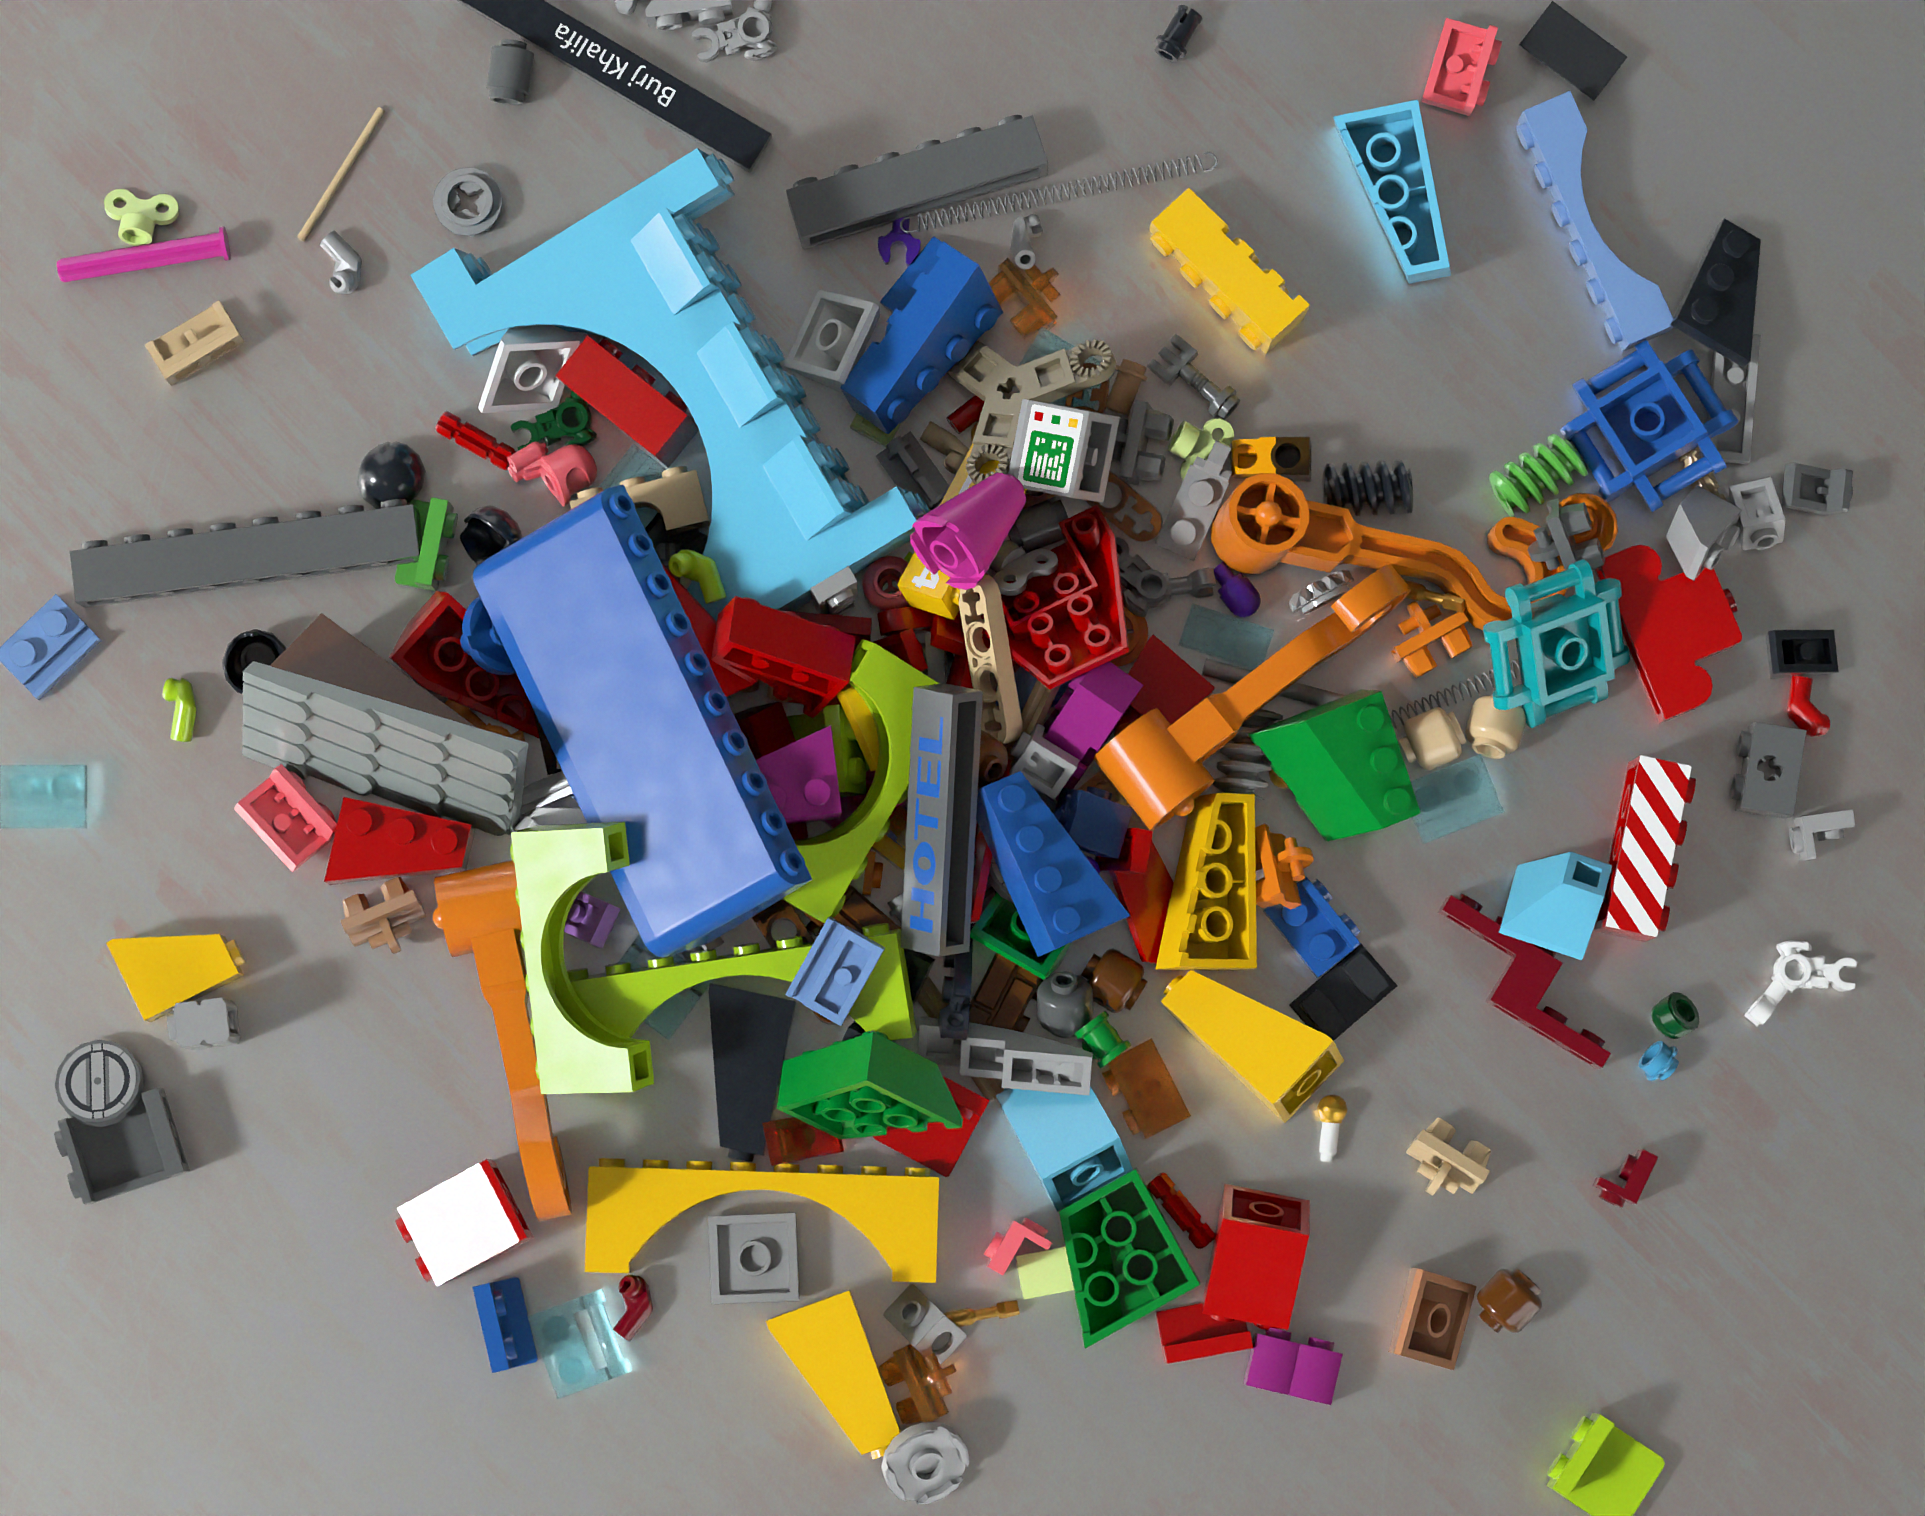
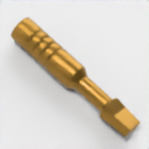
[1402,578,1466,613]
[943,1300,1020,1327]

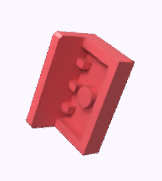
[1421,18,1502,116]
[234,764,337,872]
[984,1218,1052,1275]

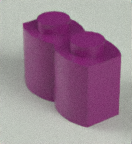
[1243,1327,1343,1405]

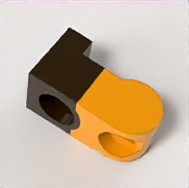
[1231,437,1312,481]

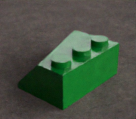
[1247,689,1421,841]
[777,1031,963,1140]
[1059,1167,1200,1349]

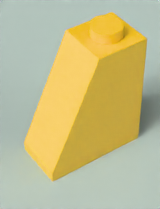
[106,934,246,1022]

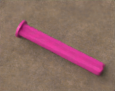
[57,226,231,282]

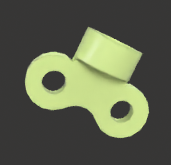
[104,189,179,246]
[1168,418,1234,480]

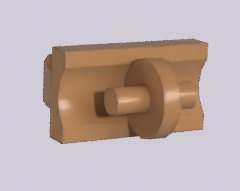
[340,877,427,954]

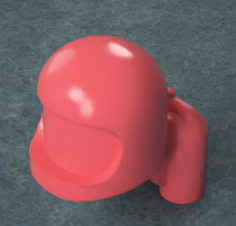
[507,442,597,507]

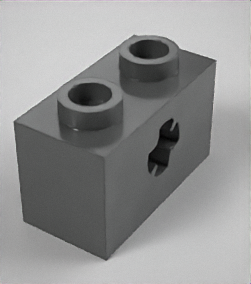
[1730,722,1807,819]

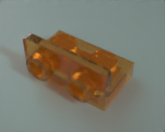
[1102,1038,1191,1140]

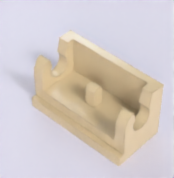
[145,300,245,386]

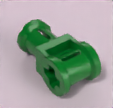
[1074,1010,1132,1069]

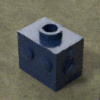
[1054,786,1133,859]

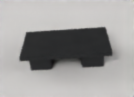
[1519,1,1627,101]
[1289,943,1398,1041]

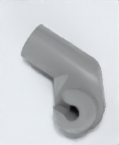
[320,231,362,294]

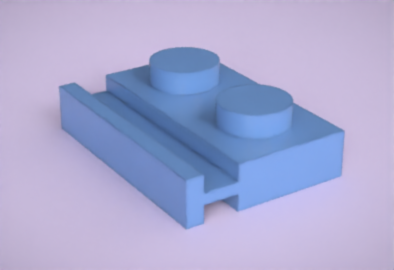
[0,594,102,700]
[785,917,885,1026]

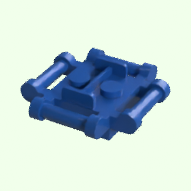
[1560,340,1739,513]

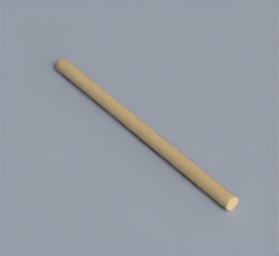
[297,107,385,241]

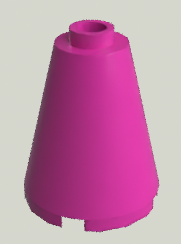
[910,473,1026,590]

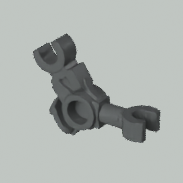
[1116,537,1216,617]

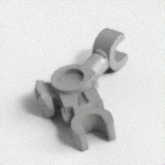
[692,0,777,62]

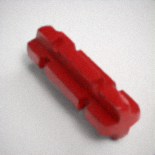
[435,411,516,470]
[1147,1172,1215,1249]

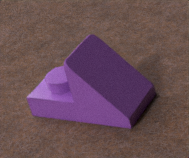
[564,891,621,948]

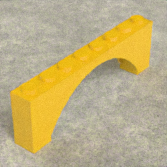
[585,1158,939,1283]

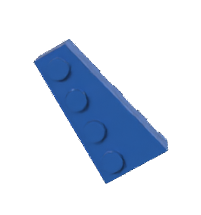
[840,241,1003,434]
[976,771,1130,957]

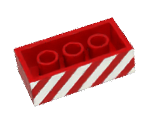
[1594,755,1696,942]

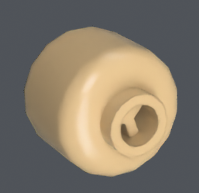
[1465,695,1526,759]
[1399,707,1467,770]

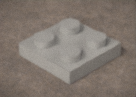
[708,1213,799,1304]

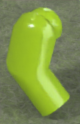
[669,550,727,604]
[163,678,197,742]

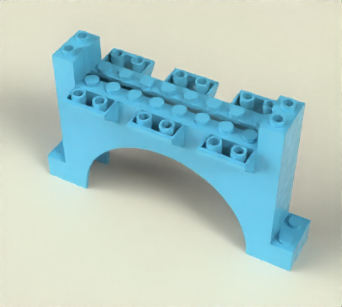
[410,148,930,699]

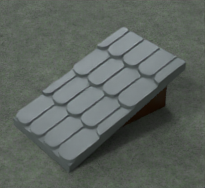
[242,613,528,836]

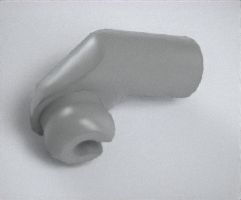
[1010,214,1043,269]

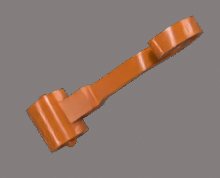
[1211,473,1567,631]
[1093,564,1411,831]
[433,860,572,1222]

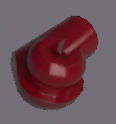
[613,1275,653,1342]

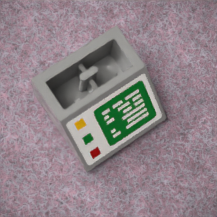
[1008,399,1120,503]

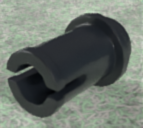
[1155,5,1203,63]

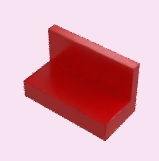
[1155,1303,1253,1364]

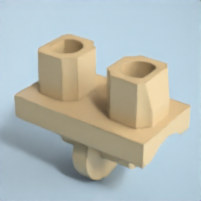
[1405,1118,1491,1196]

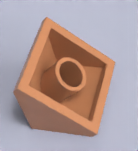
[1388,1268,1477,1370]

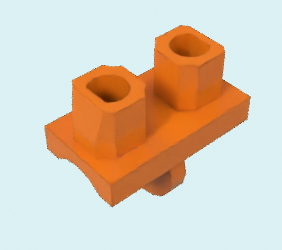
[1391,601,1473,679]
[1255,823,1314,910]

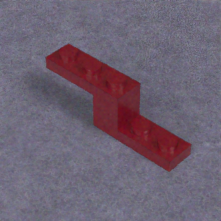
[1438,893,1611,1069]

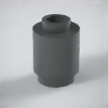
[486,39,534,105]
[1008,499,1068,554]

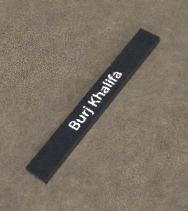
[457,0,772,173]

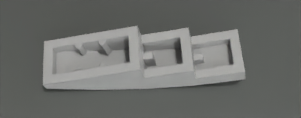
[918,1017,1093,1095]

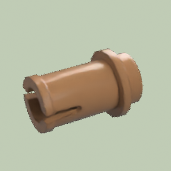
[1106,359,1148,417]

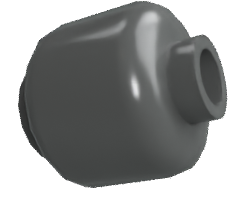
[1037,971,1094,1038]

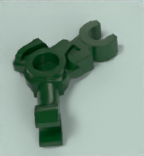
[510,391,597,451]

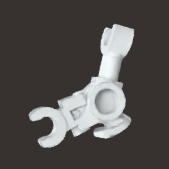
[1744,940,1857,1026]

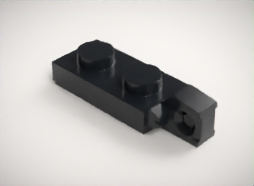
[938,926,973,1040]

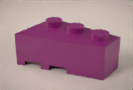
[1043,662,1143,801]
[756,725,842,825]

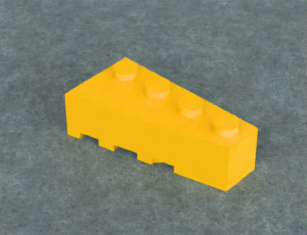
[1149,188,1310,354]
[1155,793,1257,971]

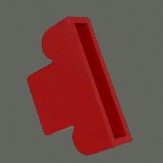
[1594,545,1742,724]

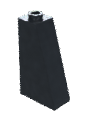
[708,983,797,1162]

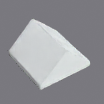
[784,289,880,393]
[478,325,580,413]

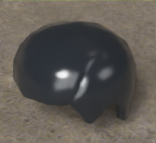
[357,442,426,509]
[460,505,522,566]
[222,629,286,694]

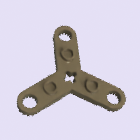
[946,339,1116,485]

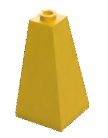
[1161,970,1344,1123]
[766,1290,901,1459]

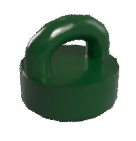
[1651,992,1700,1039]

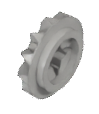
[433,167,502,237]
[1288,570,1354,614]

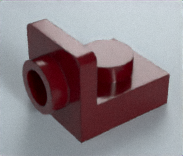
[1592,1149,1658,1208]

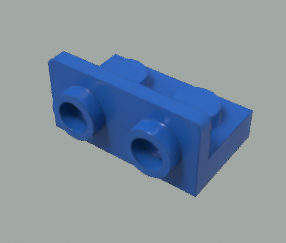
[1263,876,1361,978]
[472,1277,538,1373]

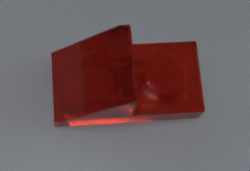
[762,1117,844,1166]

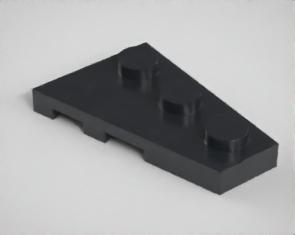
[1670,218,1761,368]

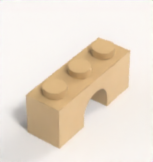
[569,466,710,536]

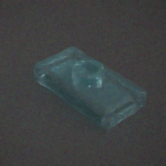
[1178,603,1274,670]

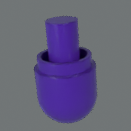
[1213,561,1261,618]

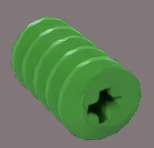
[1489,434,1588,517]

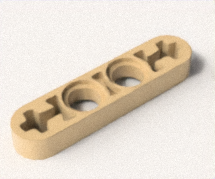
[958,575,1022,744]

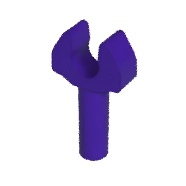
[878,217,921,267]

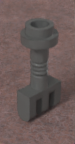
[1147,334,1241,419]

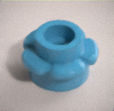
[1638,1040,1679,1081]

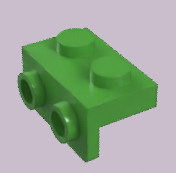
[395,497,458,591]

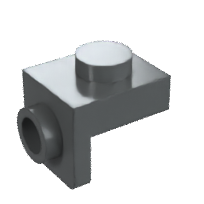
[1781,463,1853,515]

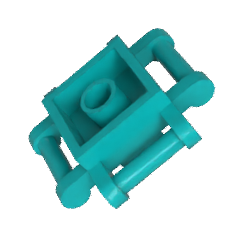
[1483,559,1630,728]

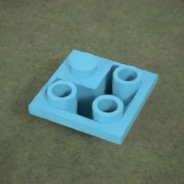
[1499,852,1612,960]

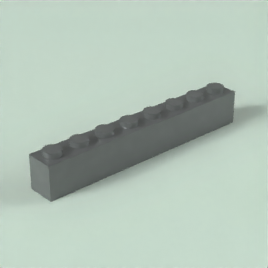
[70,499,423,608]

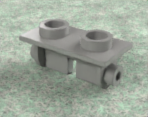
[876,431,949,511]

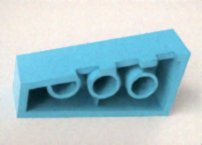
[1333,100,1451,284]

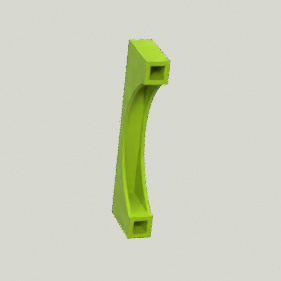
[567,923,917,1041]

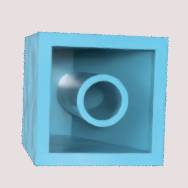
[996,1086,1133,1212]

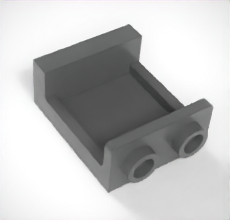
[54,1088,190,1204]

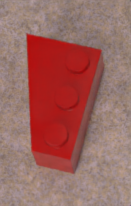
[555,335,699,468]
[711,596,855,718]
[324,797,476,885]

